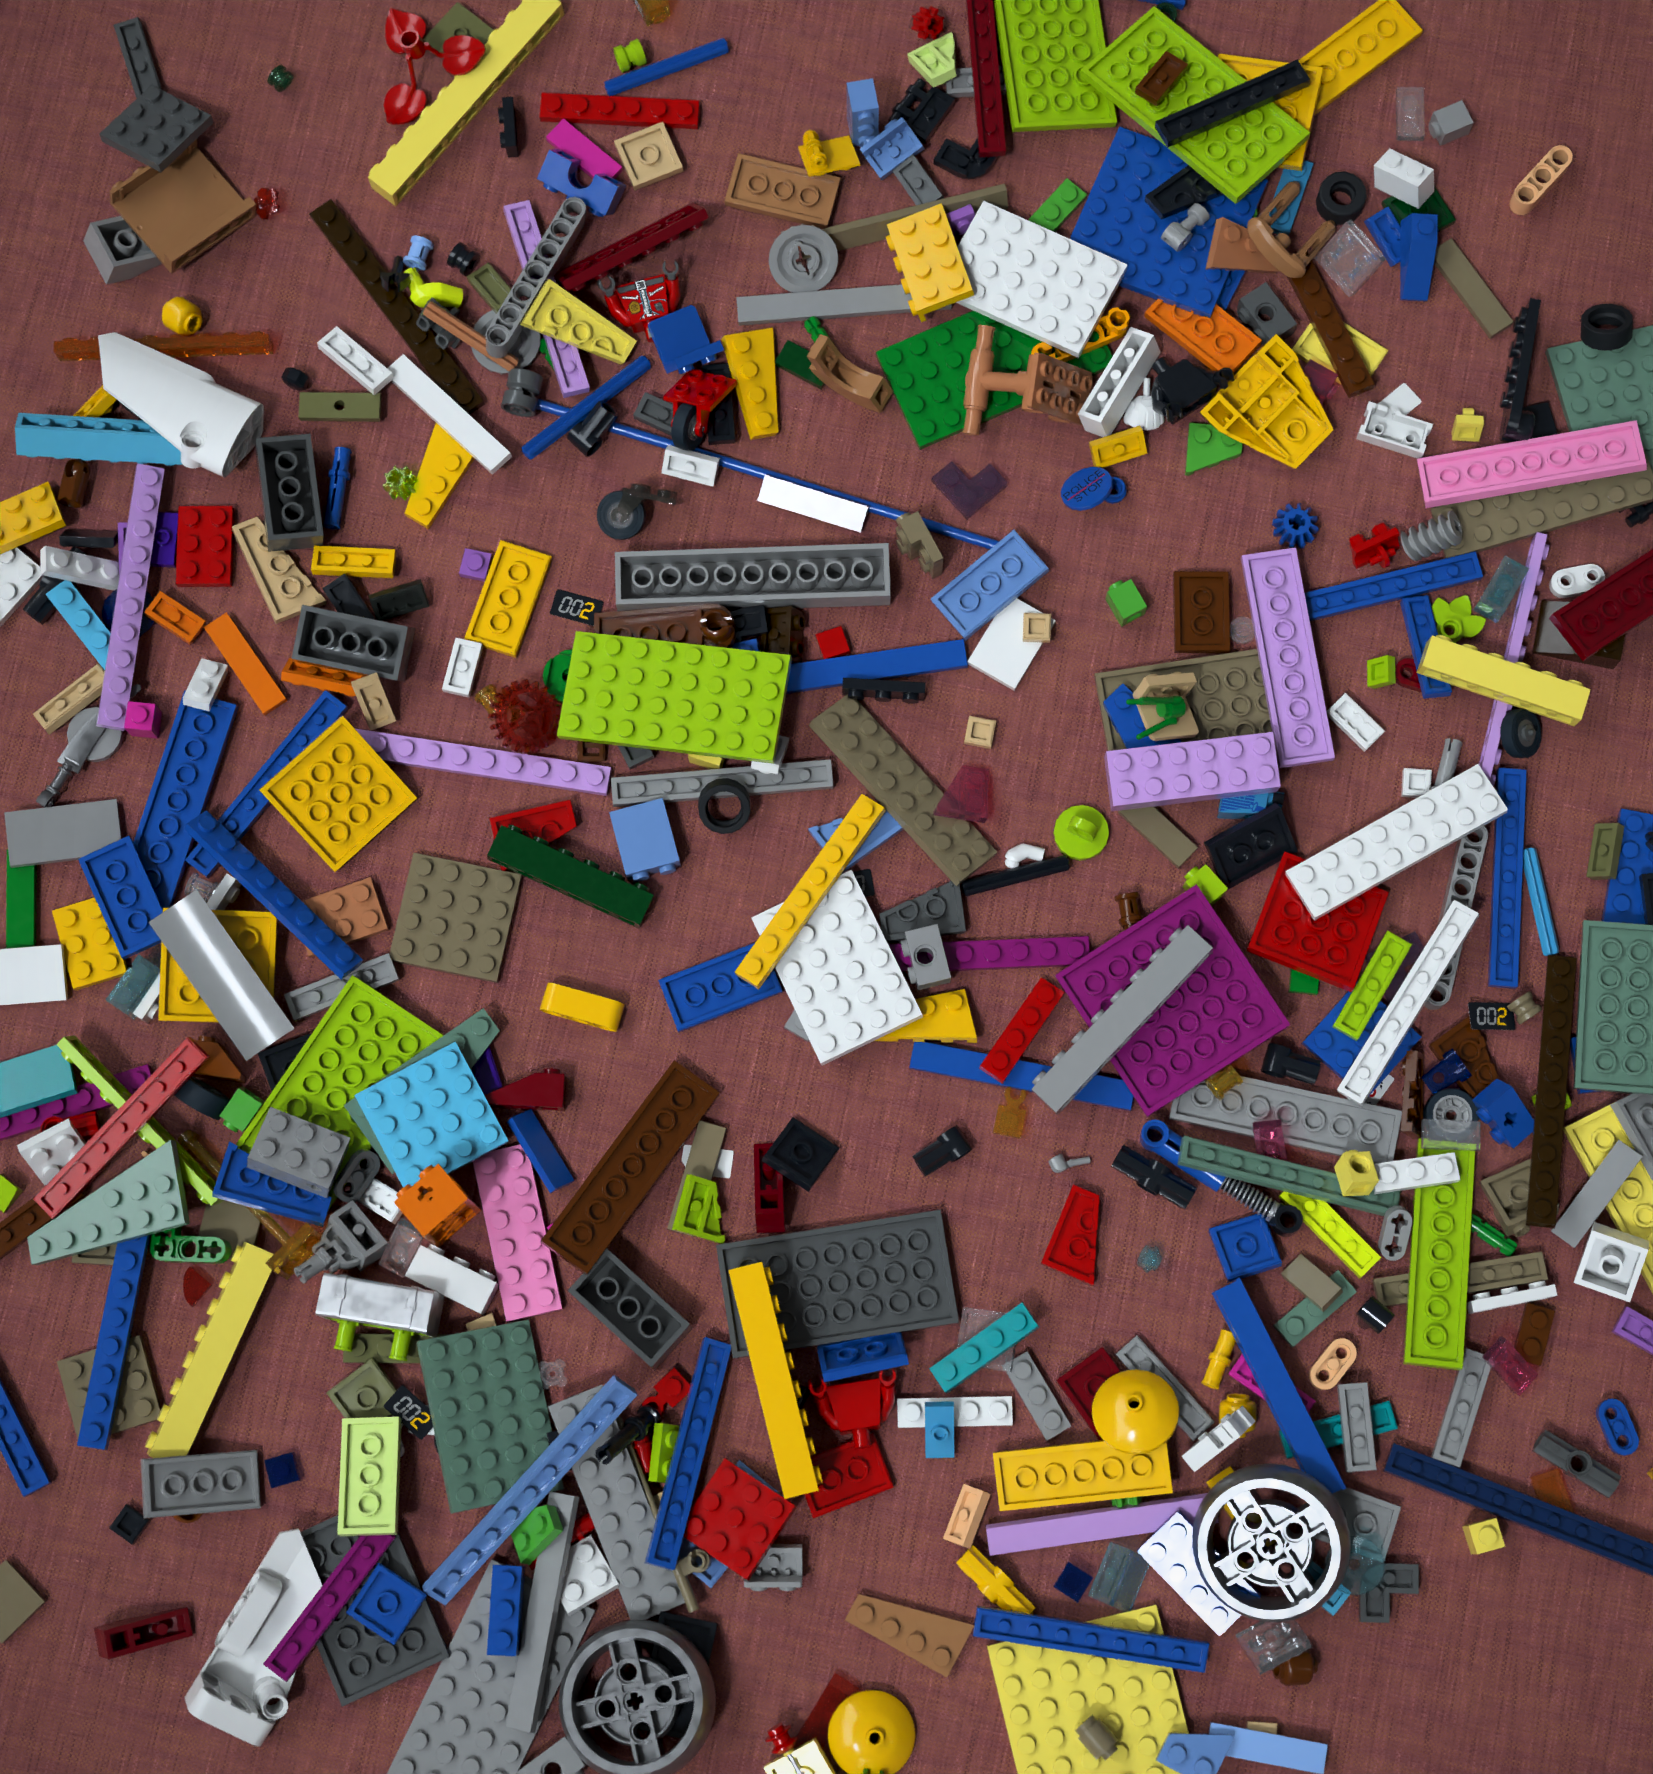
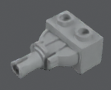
[294,1200,388,1283]

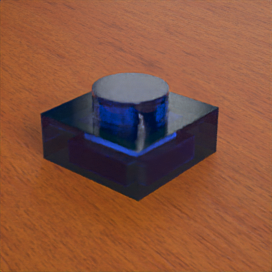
[264,1452,301,1489]
[1053,1562,1093,1603]

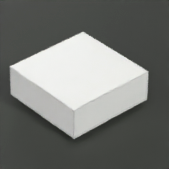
[1401,768,1432,798]

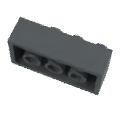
[256,434,324,552]
[291,605,416,682]
[568,1248,693,1371]

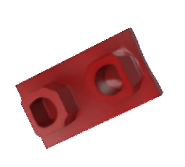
[1349,522,1400,569]

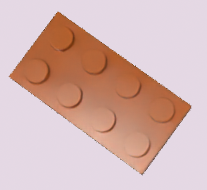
[1144,299,1262,374]

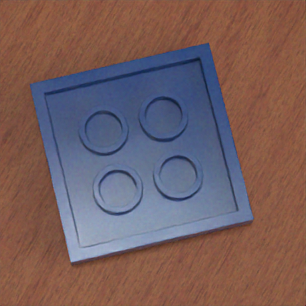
[1302,981,1422,1097]

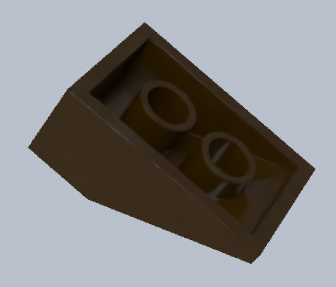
[1532,601,1625,669]

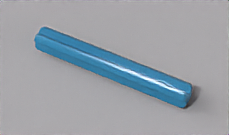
[1523,848,1559,956]

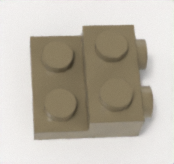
[895,511,943,579]
[1480,1159,1559,1237]

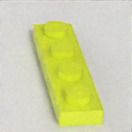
[1278,1191,1381,1279]

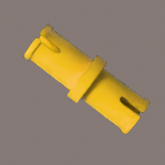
[1201,1329,1236,1390]

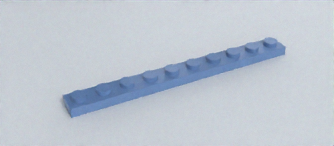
[422,1375,637,1606]

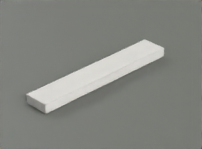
[387,354,512,475]

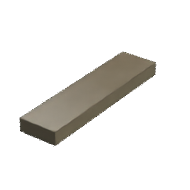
[1434,238,1513,339]
[667,1121,727,1237]

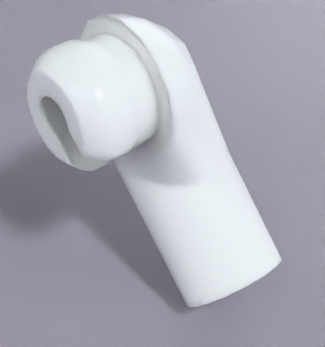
[1005,843,1045,868]

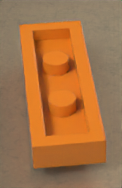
[281,658,368,696]

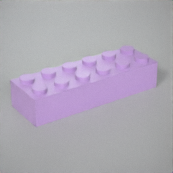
[1104,732,1281,811]

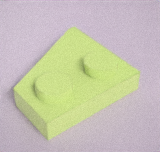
[907,32,957,88]

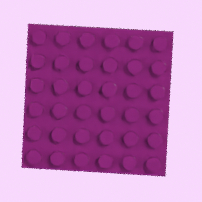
[1055,884,1290,1117]

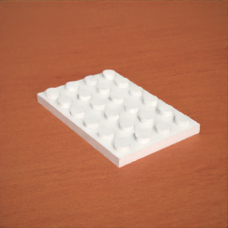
[956,201,1127,358]
[751,870,923,1066]

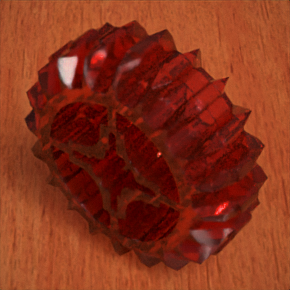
[488,679,561,754]

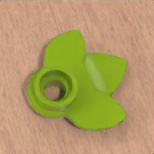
[1432,595,1486,643]

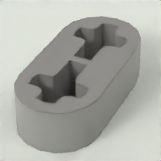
[1378,1205,1412,1261]

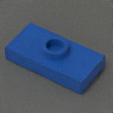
[1364,206,1401,267]

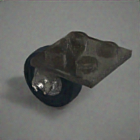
[597,483,683,540]

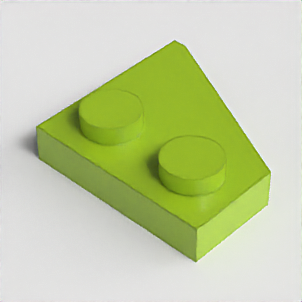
[672,1174,725,1244]

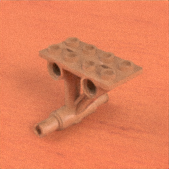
[962,325,1093,436]

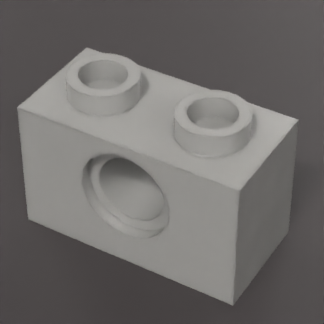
[900,924,951,990]
[517,1736,587,1774]

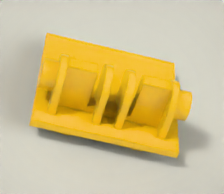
[798,130,860,177]

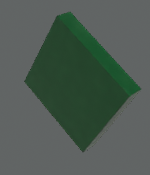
[1381,186,1456,232]

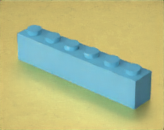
[15,413,182,466]

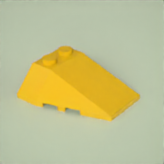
[1199,334,1334,469]

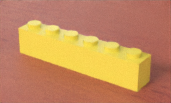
[1417,635,1591,726]

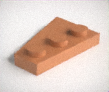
[1206,217,1280,274]

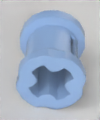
[403,235,434,271]

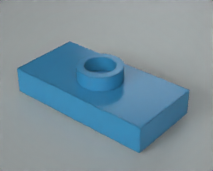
[925,1401,954,1458]

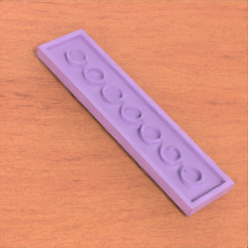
[1241,547,1335,768]

